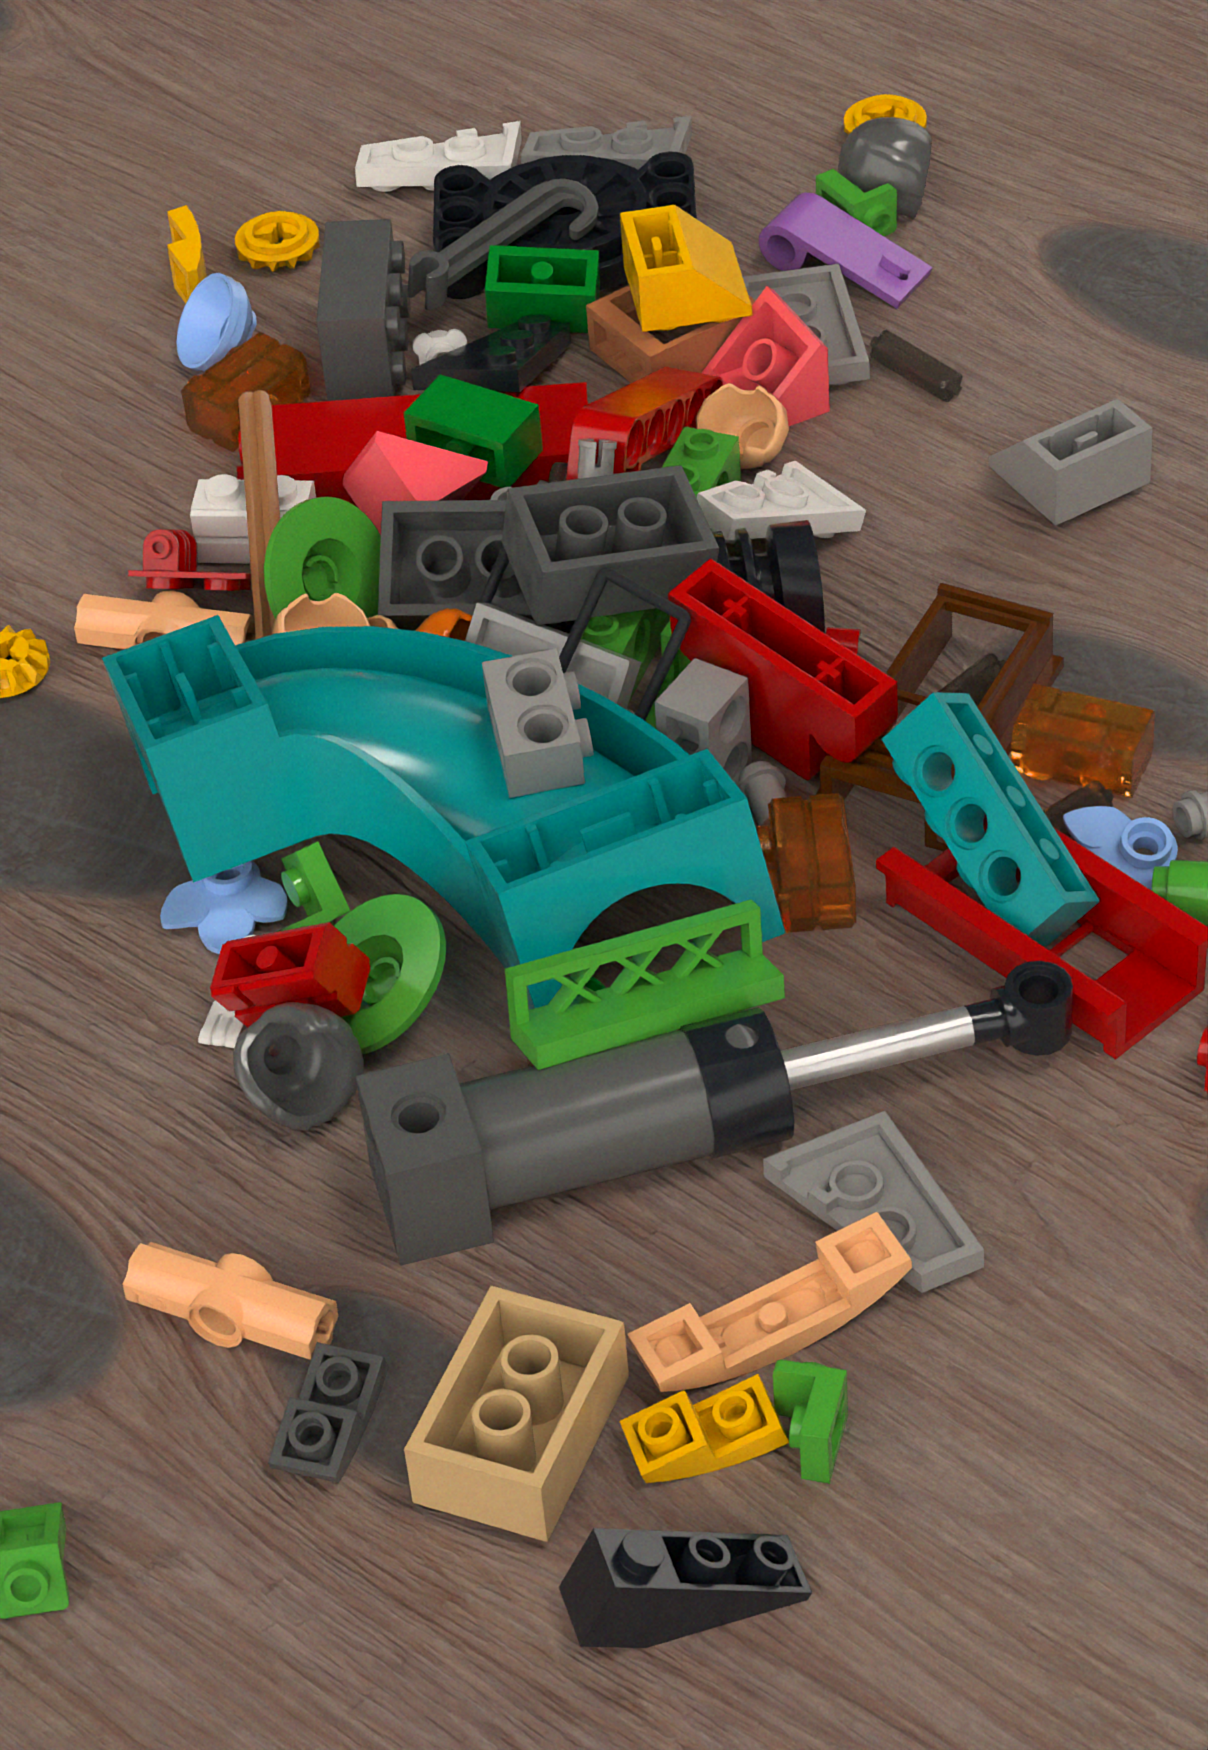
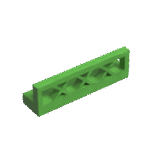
[505,899,785,1070]

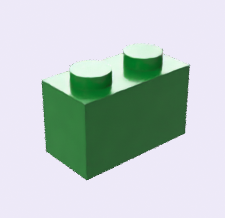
[485,245,600,333]
[404,374,543,488]

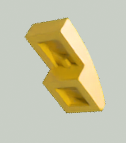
[167,205,207,304]

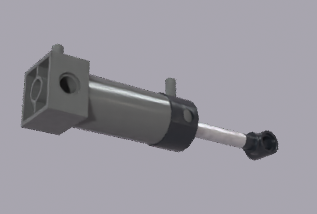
[356,961,1073,1266]

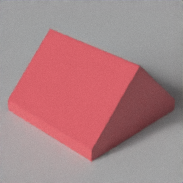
[702,286,830,426]
[342,431,488,535]

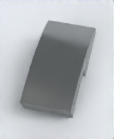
[268,1342,389,1483]

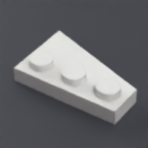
[355,121,522,192]
[697,461,866,544]

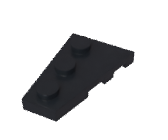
[411,315,571,392]

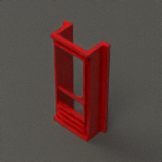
[876,814,1208,1060]

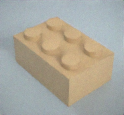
[404,1286,629,1542]

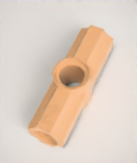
[74,590,256,650]
[123,1242,339,1360]

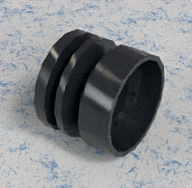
[712,520,825,633]

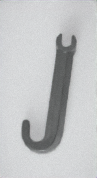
[408,179,599,310]

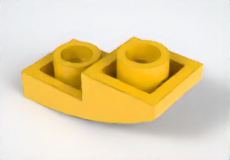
[619,1374,789,1483]

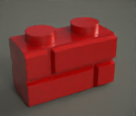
[210,922,371,1028]

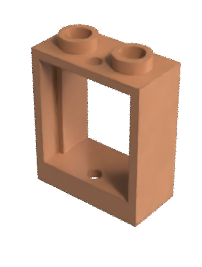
[586,285,755,383]

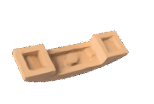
[627,1212,912,1392]

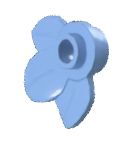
[1063,806,1178,890]
[160,861,288,954]

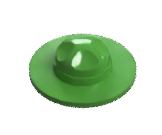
[264,497,381,619]
[334,894,446,1055]

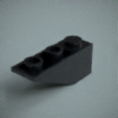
[559,1528,812,1648]

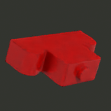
[668,558,898,780]

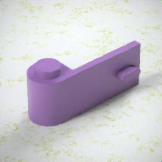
[758,192,932,309]

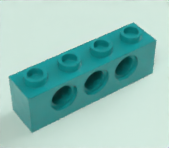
[881,692,1100,947]

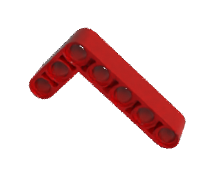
[566,367,723,481]

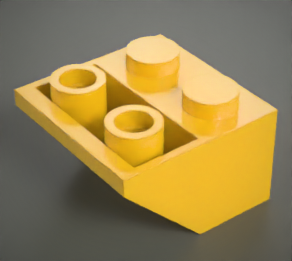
[620,205,752,332]

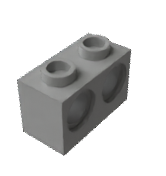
[482,648,593,798]
[654,658,752,785]

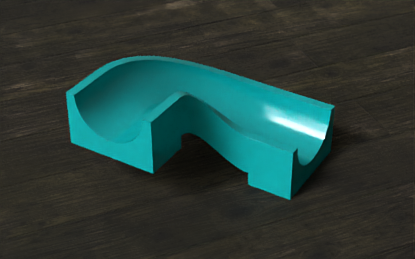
[102,615,786,1010]

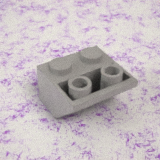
[988,399,1153,526]

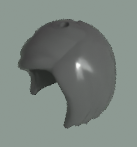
[838,117,932,218]
[233,1002,364,1130]

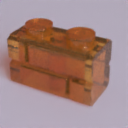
[181,332,311,452]
[1012,683,1155,798]
[757,793,857,933]

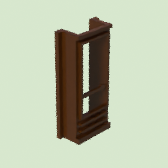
[810,583,1064,852]

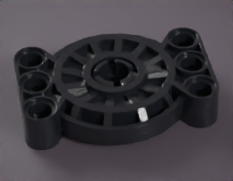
[433,151,697,299]

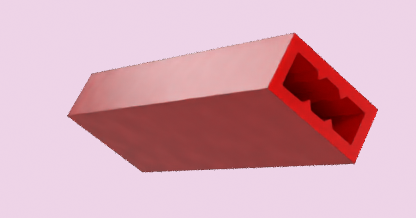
[237,382,588,508]

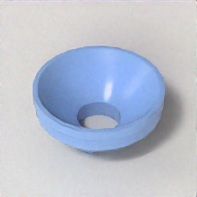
[176,273,257,373]

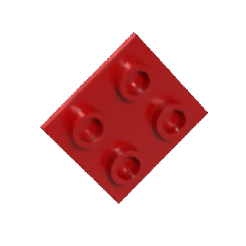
[128,529,251,591]

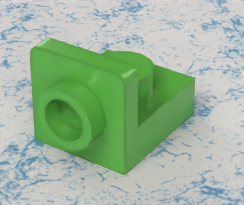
[816,169,897,236]
[276,842,351,932]
[773,1360,848,1484]
[0,1502,69,1619]

